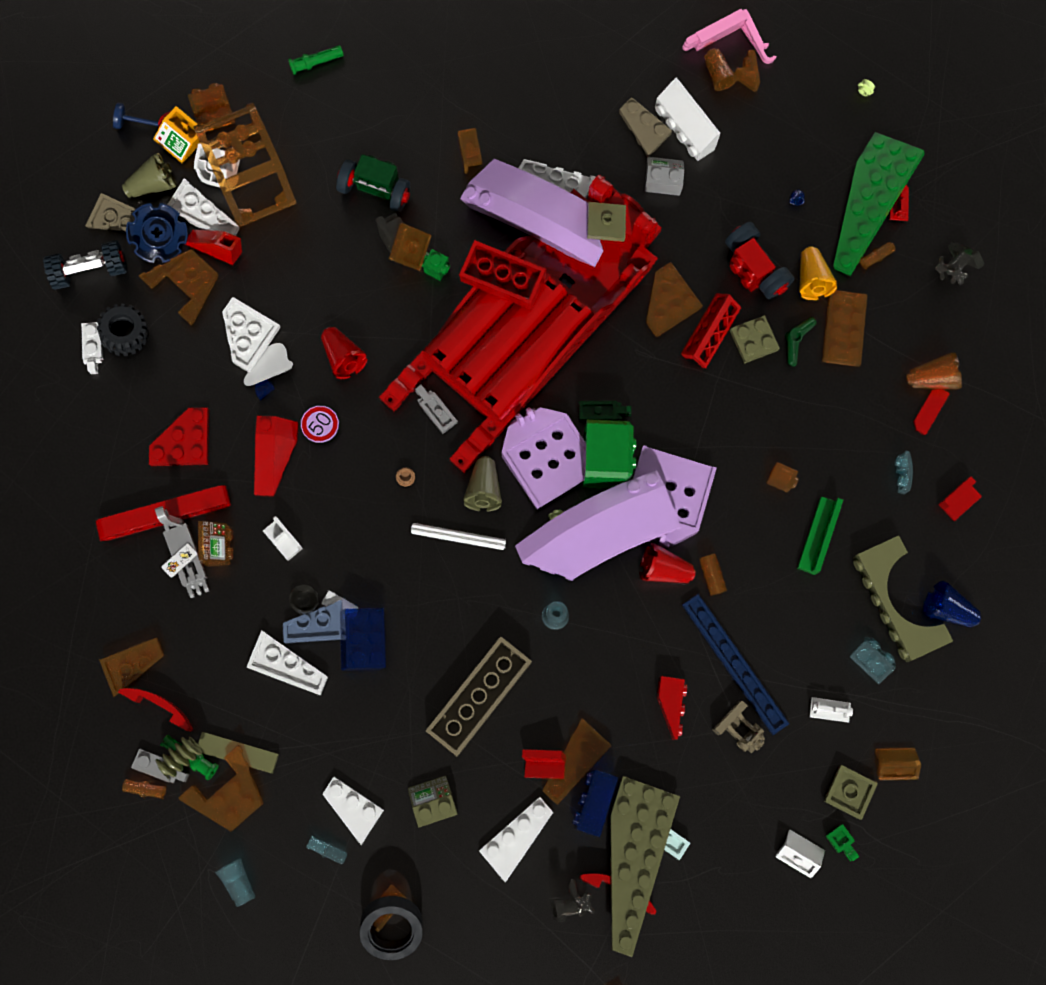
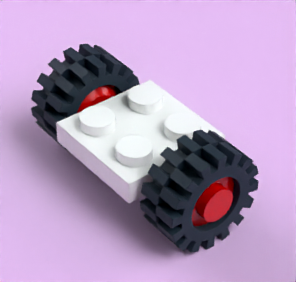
[43,240,127,290]

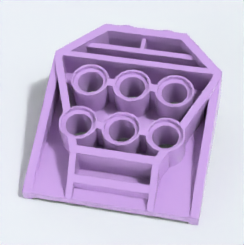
[502,407,586,509]
[633,445,716,548]

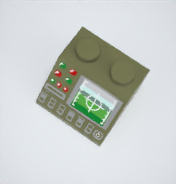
[408,776,458,828]

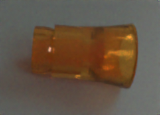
[704,48,737,91]

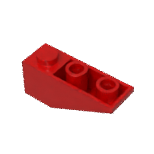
[184,229,242,265]
[657,676,687,740]

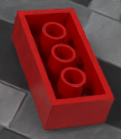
[459,240,547,310]

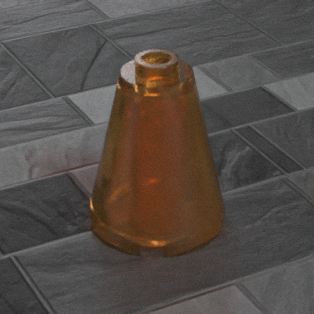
[907,352,962,390]

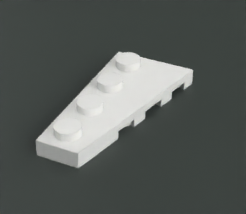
[518,159,596,198]

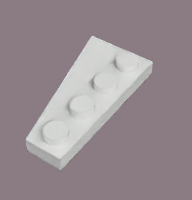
[167,178,240,236]
[247,630,328,696]
[479,797,553,883]

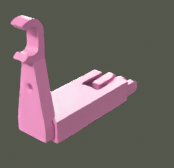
[682,9,777,64]

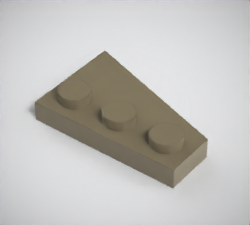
[619,97,672,157]
[85,193,136,232]

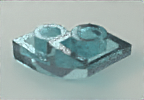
[895,451,913,495]

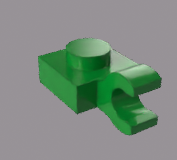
[826,824,859,861]

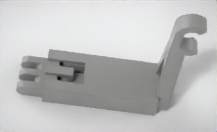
[155,506,210,598]

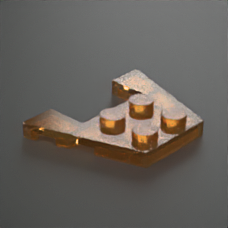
[139,249,219,325]
[179,745,263,832]

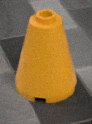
[799,247,837,300]

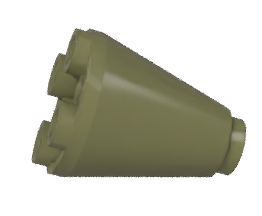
[122,153,177,198]

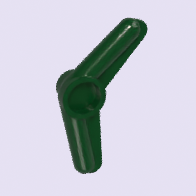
[785,317,817,367]

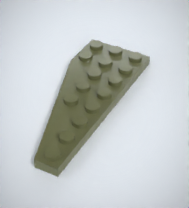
[610,776,680,957]

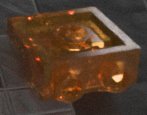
[188,83,235,132]

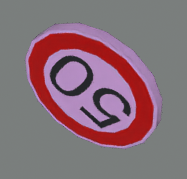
[301,406,339,443]

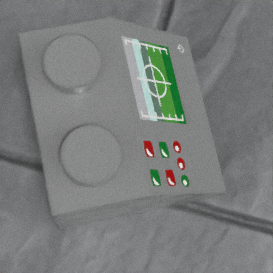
[644,157,684,195]

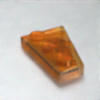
[99,638,164,697]

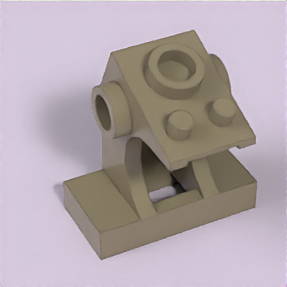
[712,700,765,753]

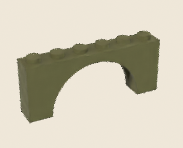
[853,536,953,662]

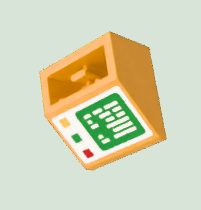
[153,106,206,163]

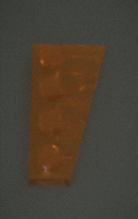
[542,719,611,805]

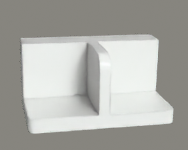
[263,516,303,561]

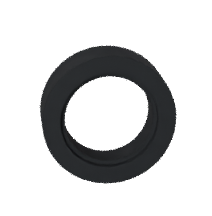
[360,896,422,960]

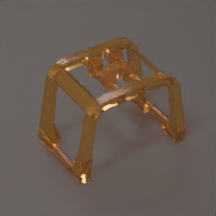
[193,102,296,227]

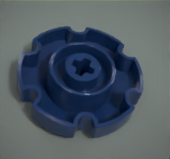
[126,203,188,263]

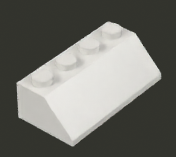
[655,78,720,161]

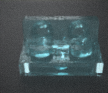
[850,637,896,684]

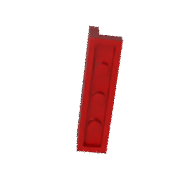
[681,293,742,368]

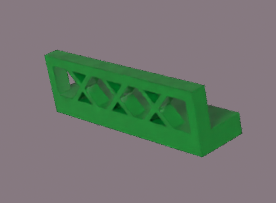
[797,497,843,575]

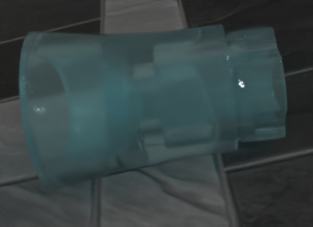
[542,601,569,629]
[215,858,255,907]

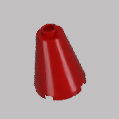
[321,327,368,379]
[639,543,696,583]

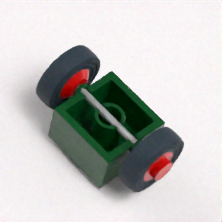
[336,154,410,212]

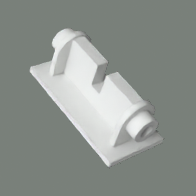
[810,697,853,723]

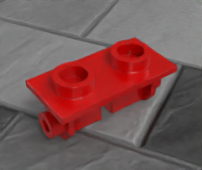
[890,185,909,221]

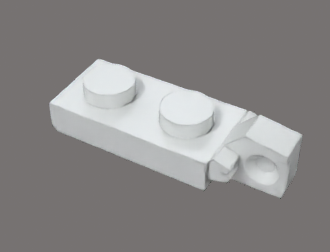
[81,322,104,374]

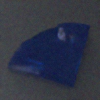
[255,379,275,400]

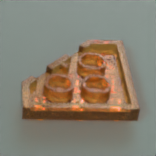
[646,262,703,337]

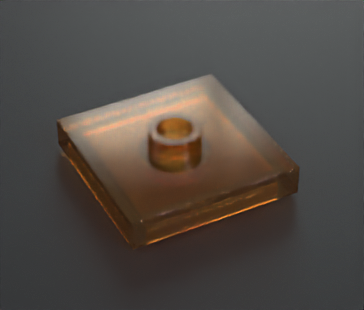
[389,223,432,271]

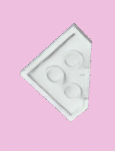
[222,297,281,373]

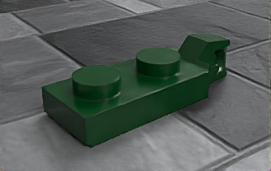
[579,401,631,421]

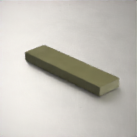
[198,732,279,774]

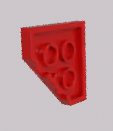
[149,407,209,466]

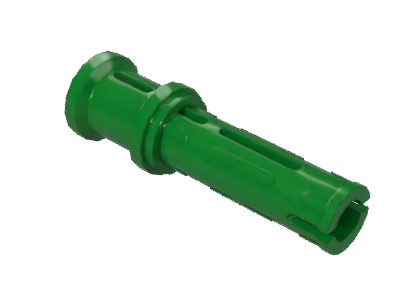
[288,45,344,75]
[160,735,219,780]

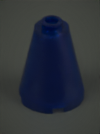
[923,581,981,628]

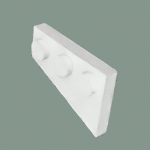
[323,777,384,845]

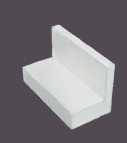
[776,830,825,878]

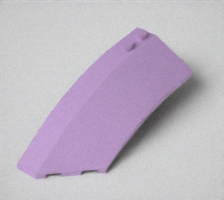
[460,159,604,267]
[515,470,681,581]

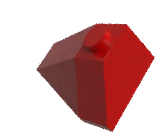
[254,416,299,496]

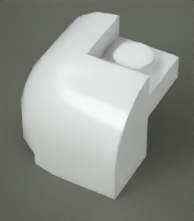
[194,143,241,190]

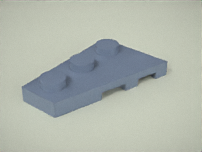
[283,600,344,643]

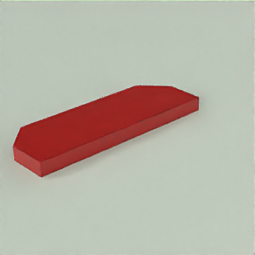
[913,388,950,435]

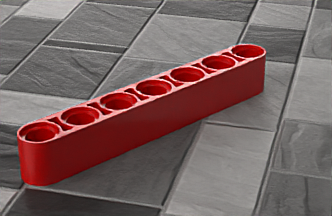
[95,485,231,541]

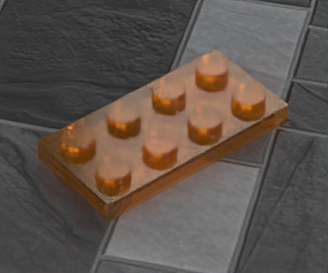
[822,290,867,367]

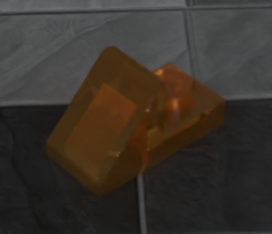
[734,50,760,92]

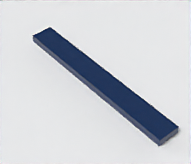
[682,594,789,735]

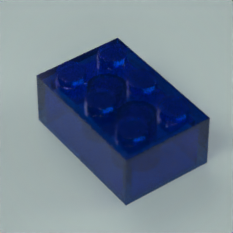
[340,608,386,671]
[572,770,618,837]

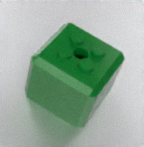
[582,420,636,488]

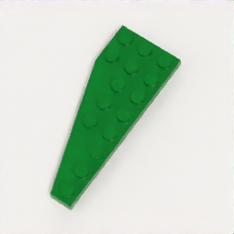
[833,132,925,276]

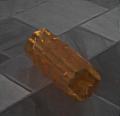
[699,554,727,596]

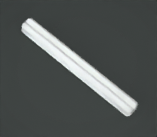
[411,523,506,550]

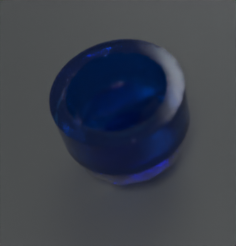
[790,189,805,206]

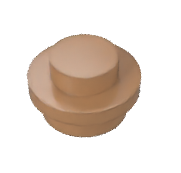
[396,467,415,487]

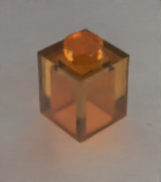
[767,462,799,492]

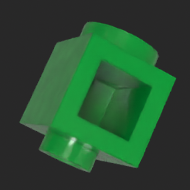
[420,249,450,281]

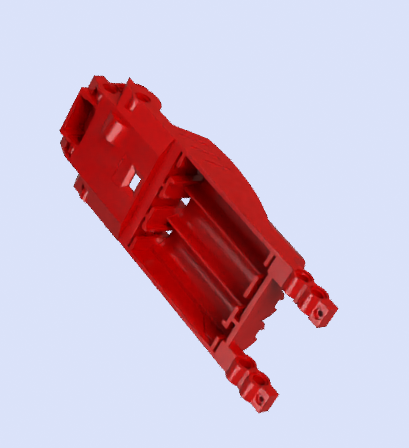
[379,175,662,473]

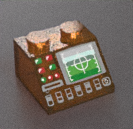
[198,521,233,566]

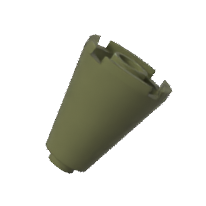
[463,456,502,511]

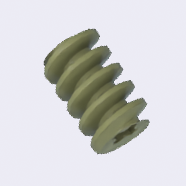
[155,736,203,779]

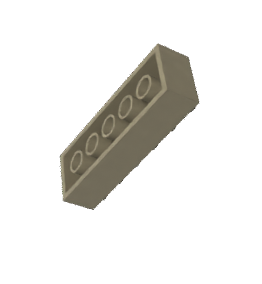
[426,637,532,757]

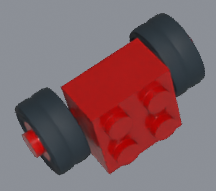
[725,222,795,299]

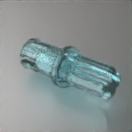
[306,836,347,864]

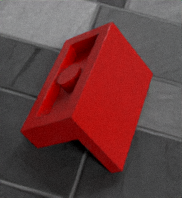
[938,477,982,521]
[522,749,566,779]

